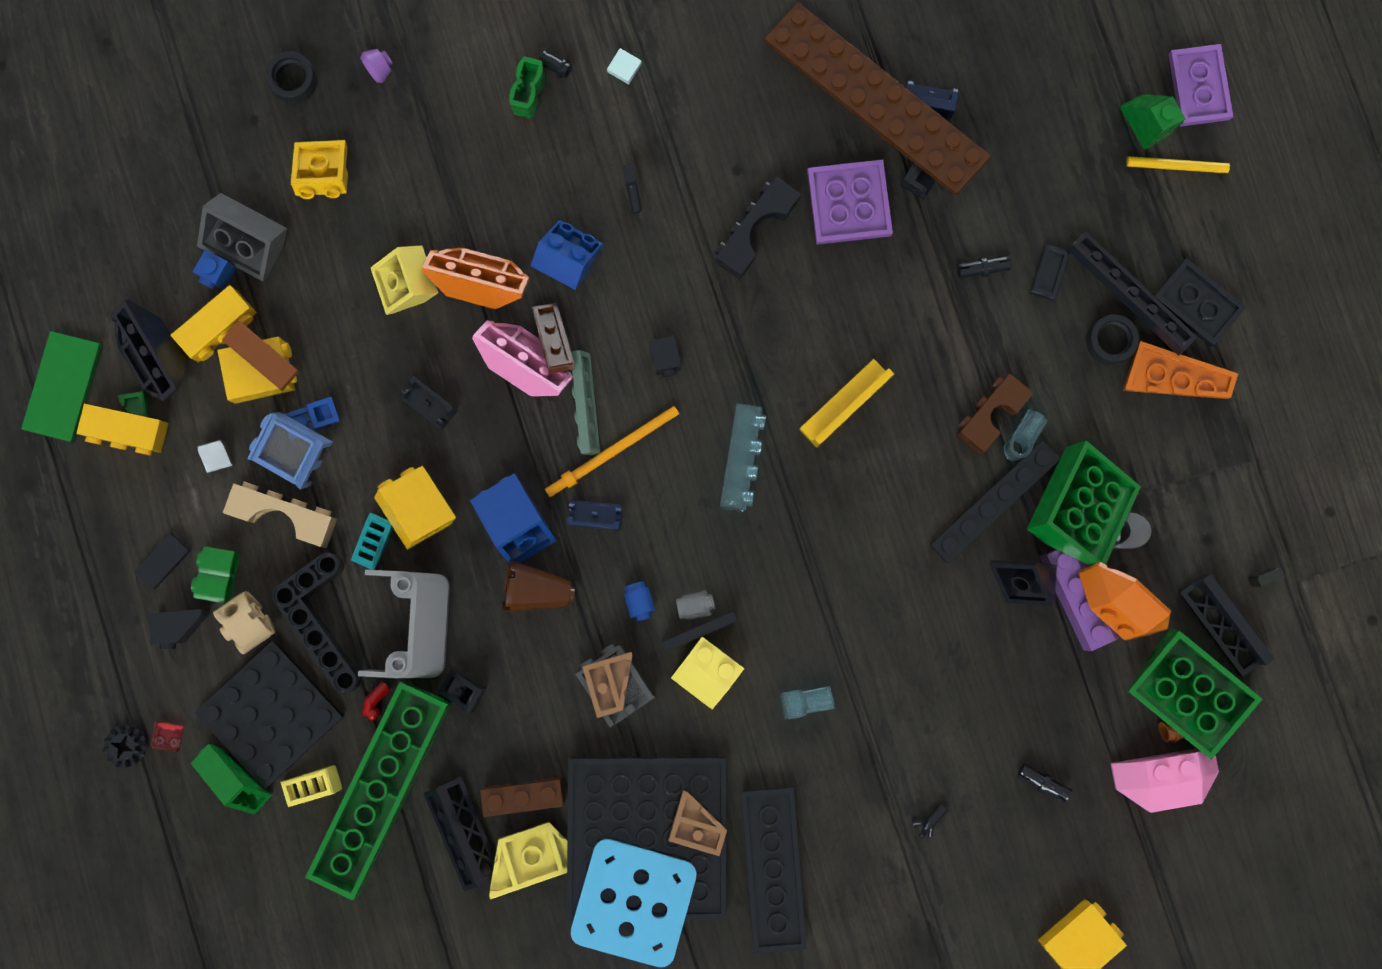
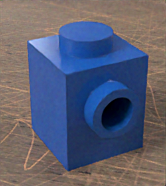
[193,250,237,290]

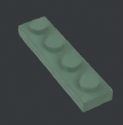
[570,350,600,455]

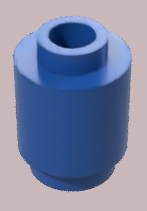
[624,581,656,622]

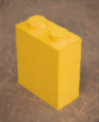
[217,337,297,404]
[374,466,456,550]
[1038,899,1127,969]

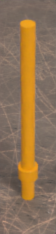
[545,406,679,497]

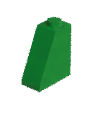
[1120,94,1186,150]
[191,744,272,815]

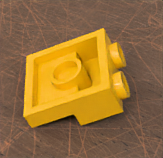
[291,140,348,199]

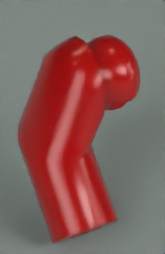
[362,682,390,721]

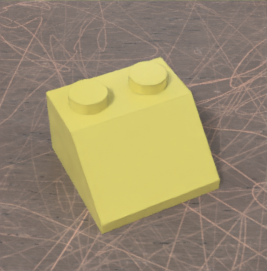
[370,245,438,315]
[671,637,744,709]

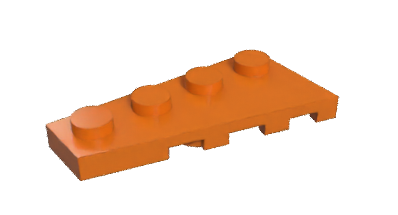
[1123,341,1238,399]

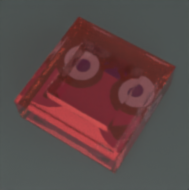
[150,721,184,752]

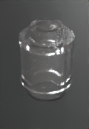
[676,590,715,621]

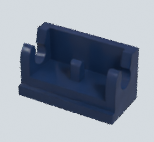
[906,80,958,119]
[567,500,623,531]

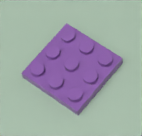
[807,160,893,245]

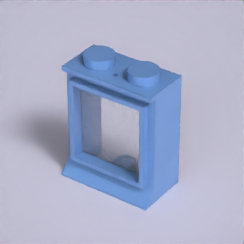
[247,412,333,489]

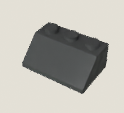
[197,193,287,281]

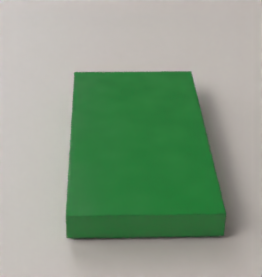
[21,331,103,443]

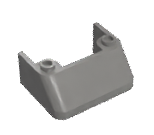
[358,570,450,678]

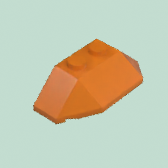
[422,248,529,309]
[1079,562,1171,640]

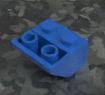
[531,220,604,290]

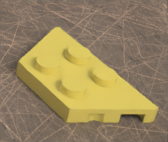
[489,821,567,899]

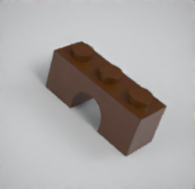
[956,374,1034,455]
[480,776,565,817]

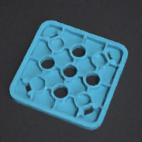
[571,839,697,967]

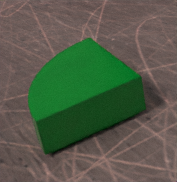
[118,391,150,417]

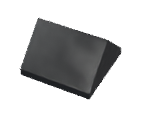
[989,560,1057,606]

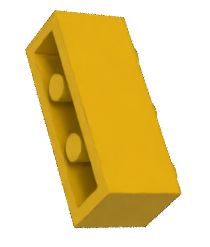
[171,285,257,363]
[76,404,169,456]

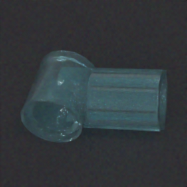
[1004,409,1048,461]
[780,686,834,720]

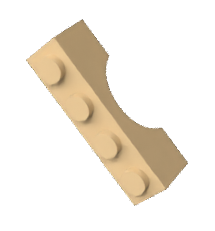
[223,482,337,548]

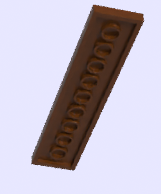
[764,3,991,197]

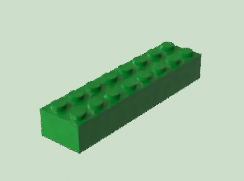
[305,680,452,901]

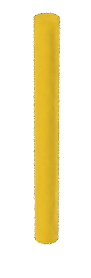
[1126,156,1230,173]

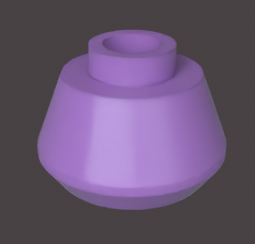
[360,49,393,83]

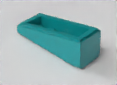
[351,513,394,570]

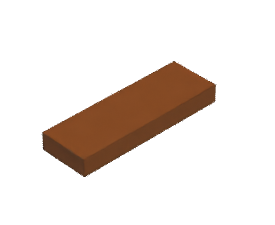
[222,321,300,391]

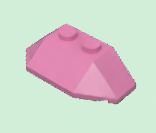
[472,320,573,396]
[1110,748,1219,813]

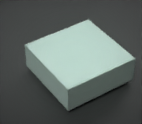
[607,48,642,85]

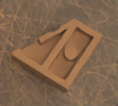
[582,652,632,718]
[668,790,727,856]

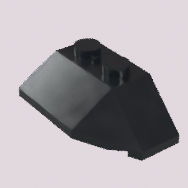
[111,300,187,402]

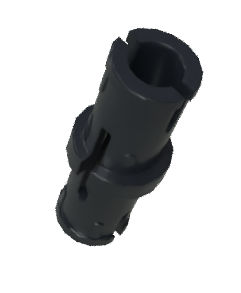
[957,254,1011,279]
[1017,763,1072,804]

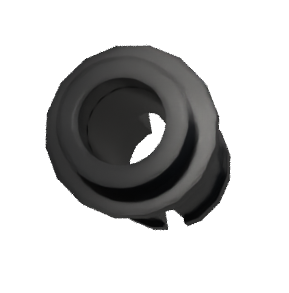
[539,50,572,78]

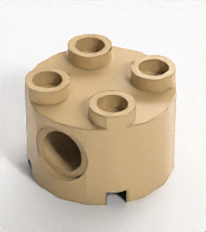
[213,591,275,655]

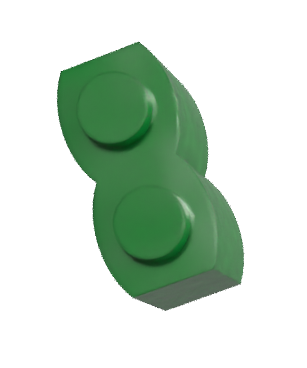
[509,56,545,119]
[191,546,240,603]

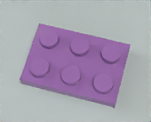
[1168,44,1233,127]

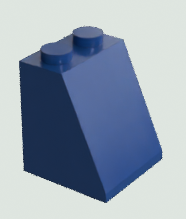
[470,473,557,563]

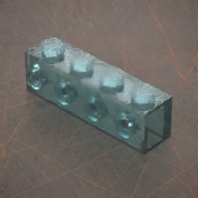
[719,403,766,512]

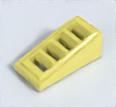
[281,765,342,807]

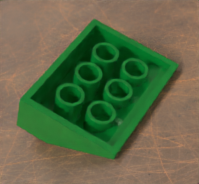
[1027,441,1141,566]
[1127,628,1262,760]

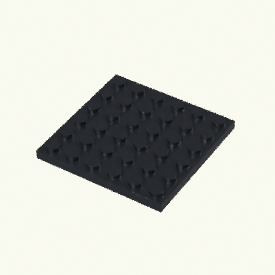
[566,757,726,921]

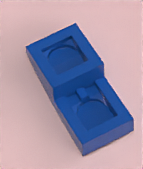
[285,397,340,440]

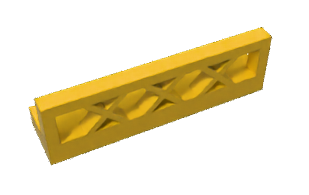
[799,359,894,448]

